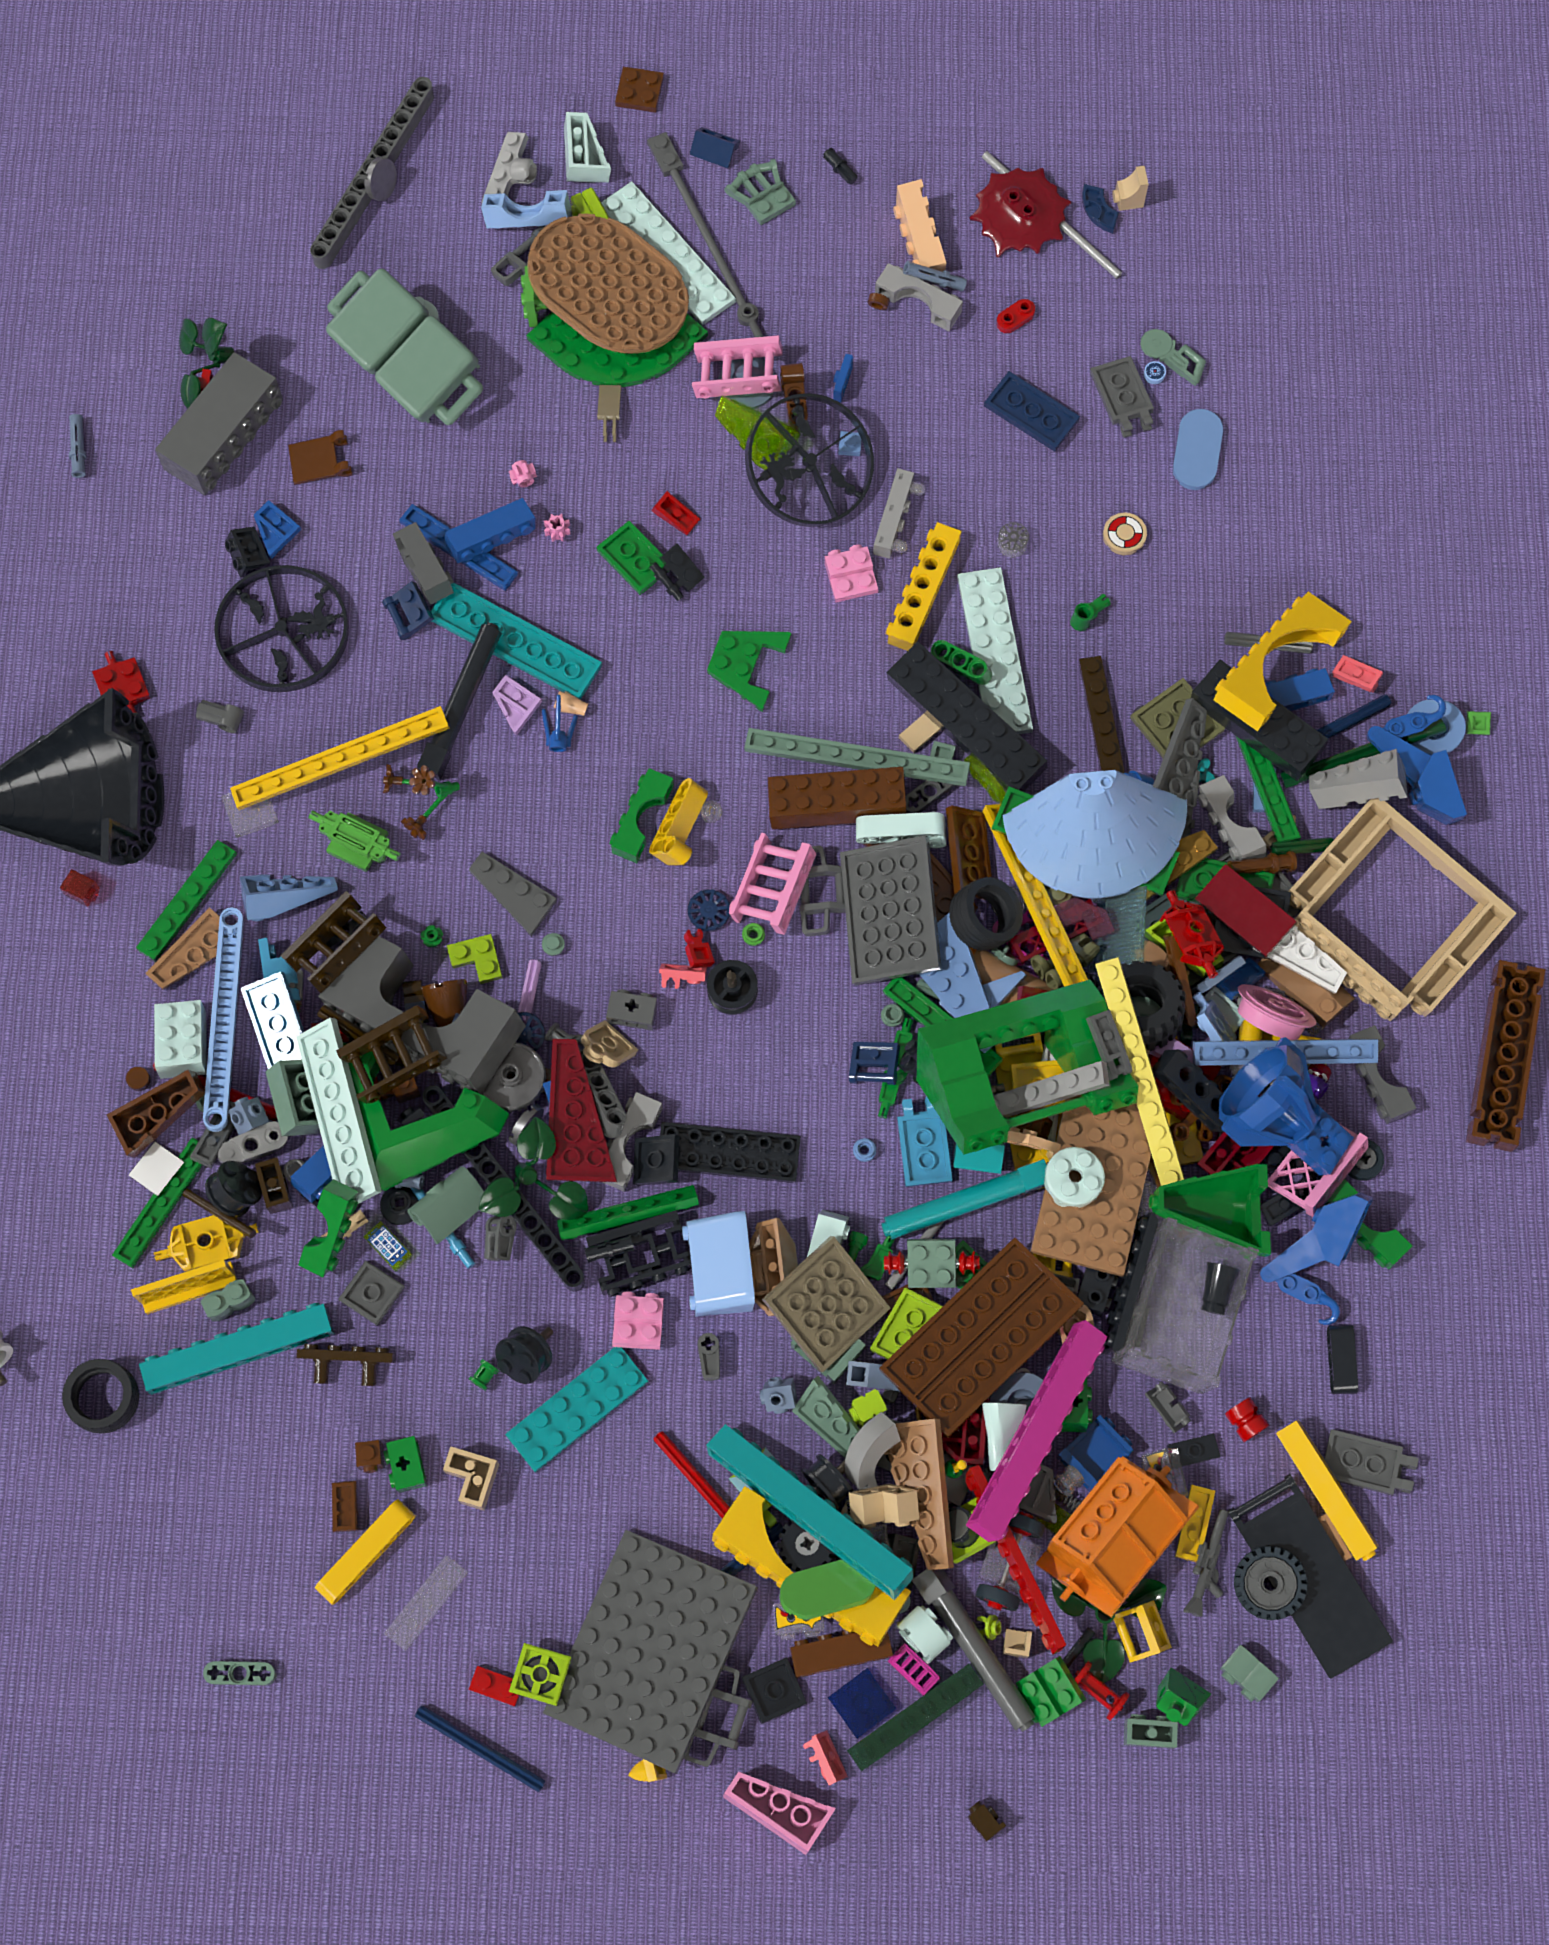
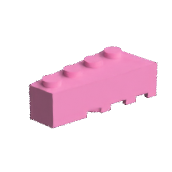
[723,1772,836,1855]

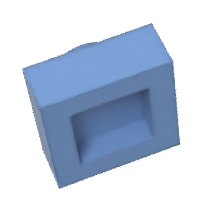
[838,431,862,456]

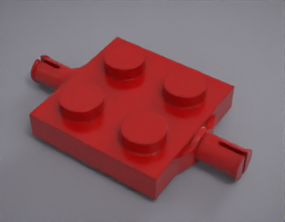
[92,651,150,713]

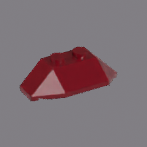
[1197,1095,1274,1175]
[941,1397,991,1466]

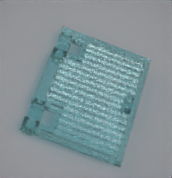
[1089,886,1147,973]

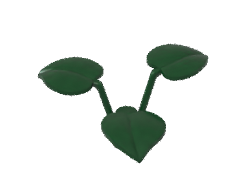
[179,317,234,409]
[478,1117,588,1220]
[1052,1578,1167,1683]

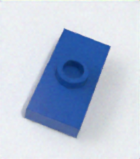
[833,354,854,403]
[1216,957,1266,1001]

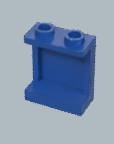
[1056,1415,1134,1492]

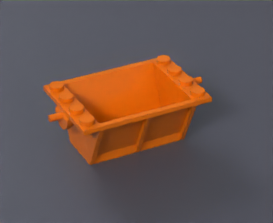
[1035,1456,1199,1618]

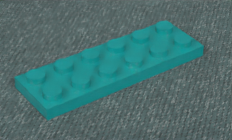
[505,1347,648,1473]

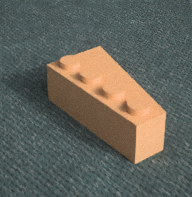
[893,179,946,280]

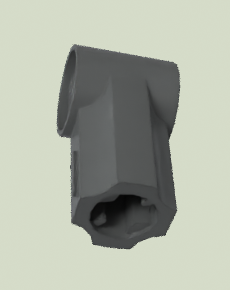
[196,700,244,734]

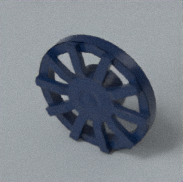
[687,889,730,931]
[517,1012,545,1051]

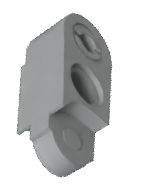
[218,1122,288,1164]

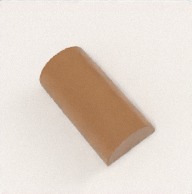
[973,950,1053,1005]

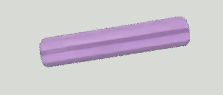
[518,960,541,1024]

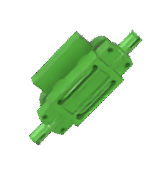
[308,810,401,872]

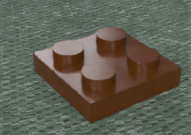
[615,66,664,113]

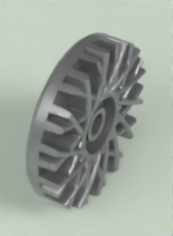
[481,1042,547,1113]

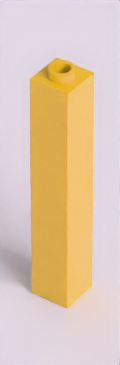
[1276,1419,1379,1561]

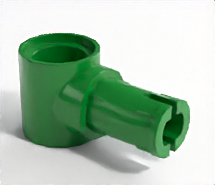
[1070,594,1111,631]

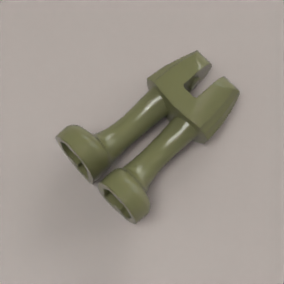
[1030,933,1100,990]

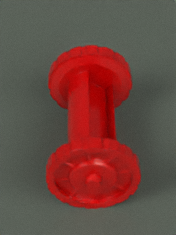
[1074,1661,1130,1721]

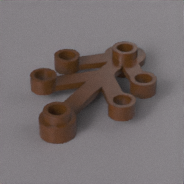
[1170,1075,1232,1141]

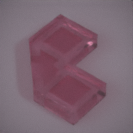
[1054,898,1115,940]

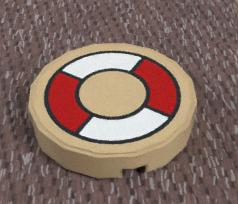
[1103,512,1147,555]

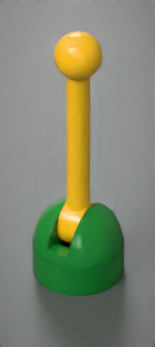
[944,1459,967,1479]

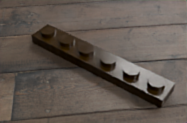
[1078,656,1125,773]

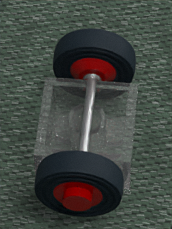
[975,1512,1045,1611]

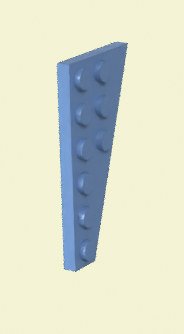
[920,913,992,1053]

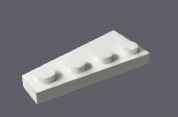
[1253,926,1347,994]

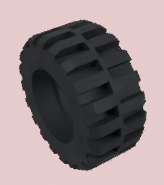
[1097,961,1186,1051]

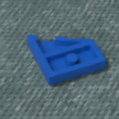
[253,500,301,559]

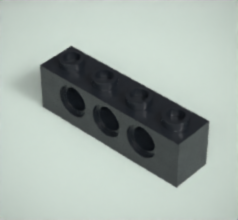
[1152,1049,1224,1132]

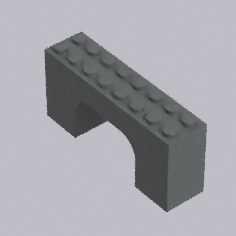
[318,936,526,1094]

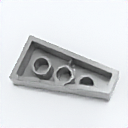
[1309,749,1408,809]

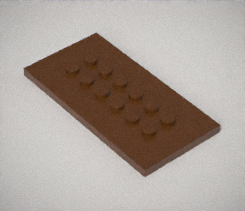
[879,1237,1084,1438]

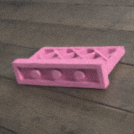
[1268,1124,1368,1217]

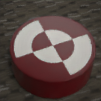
[1308,1064,1332,1082]

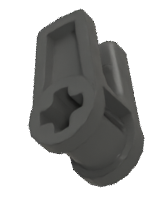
[484,1216,517,1261]
[697,1333,720,1381]

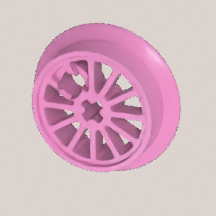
[1237,984,1316,1040]

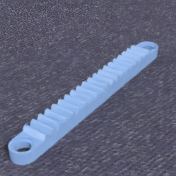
[203,907,244,1132]

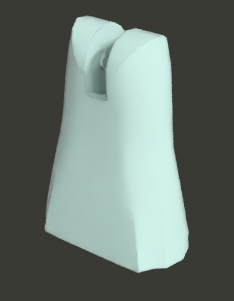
[982,1403,1027,1471]

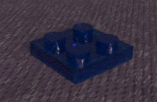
[828,1668,896,1739]

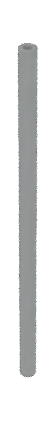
[982,151,1122,279]

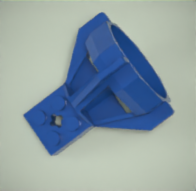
[1219,1037,1354,1175]

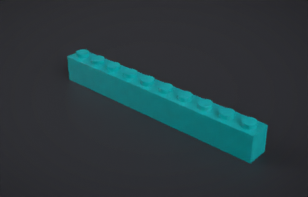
[706,1424,913,1600]

